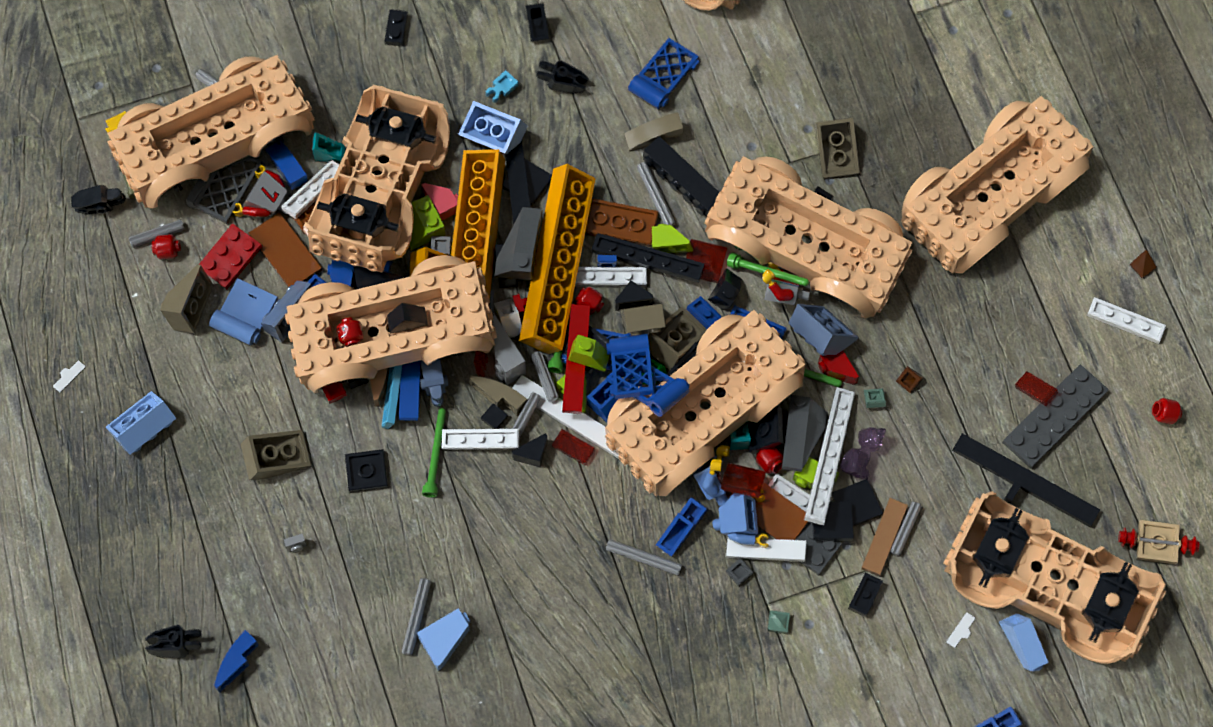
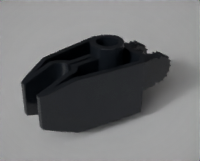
[536,60,589,94]
[71,185,126,215]
[145,624,202,658]

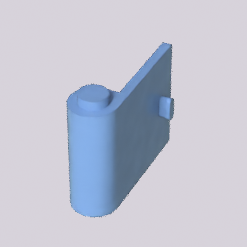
[209,278,278,345]

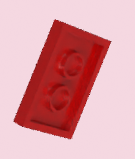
[199,223,263,290]

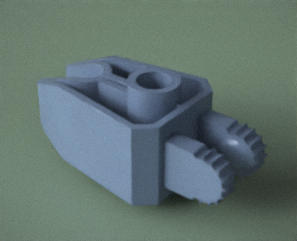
[420,359,449,407]

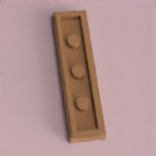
[861,498,908,576]

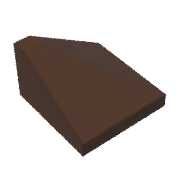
[1130,250,1156,278]
[896,366,924,393]

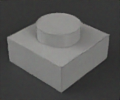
[431,236,450,256]
[284,533,307,553]

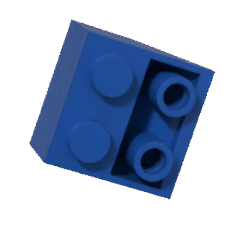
[587,376,623,423]

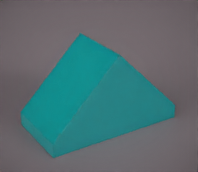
[312,132,345,163]
[729,422,751,450]

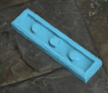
[382,365,402,429]

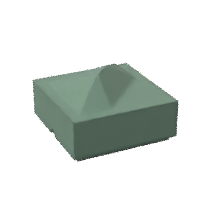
[864,388,886,408]
[767,610,790,634]

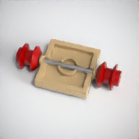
[1118,520,1199,565]

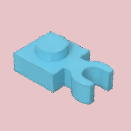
[486,70,519,103]

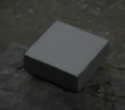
[725,558,754,587]

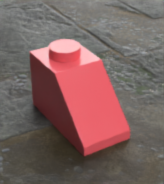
[422,183,458,221]

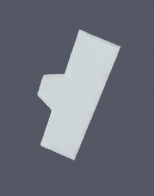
[53,360,86,392]
[946,612,975,648]

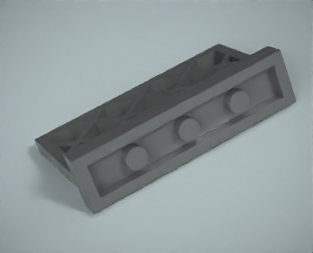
[186,155,263,224]

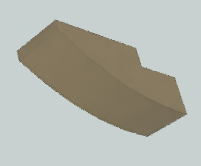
[624,112,683,151]
[469,376,527,416]

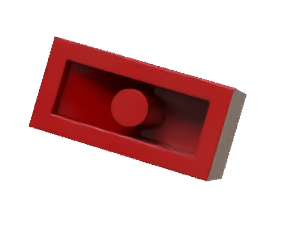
[818,350,859,385]

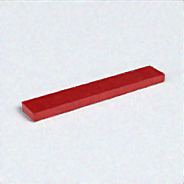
[562,304,590,414]

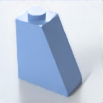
[417,608,470,671]
[999,613,1048,671]

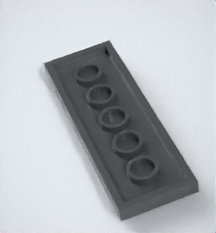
[1002,364,1109,469]

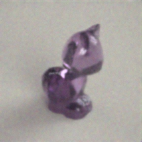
[840,427,886,479]

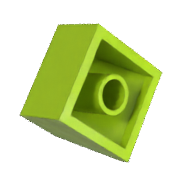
[409,195,445,250]

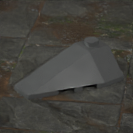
[494,207,542,280]
[782,395,827,472]

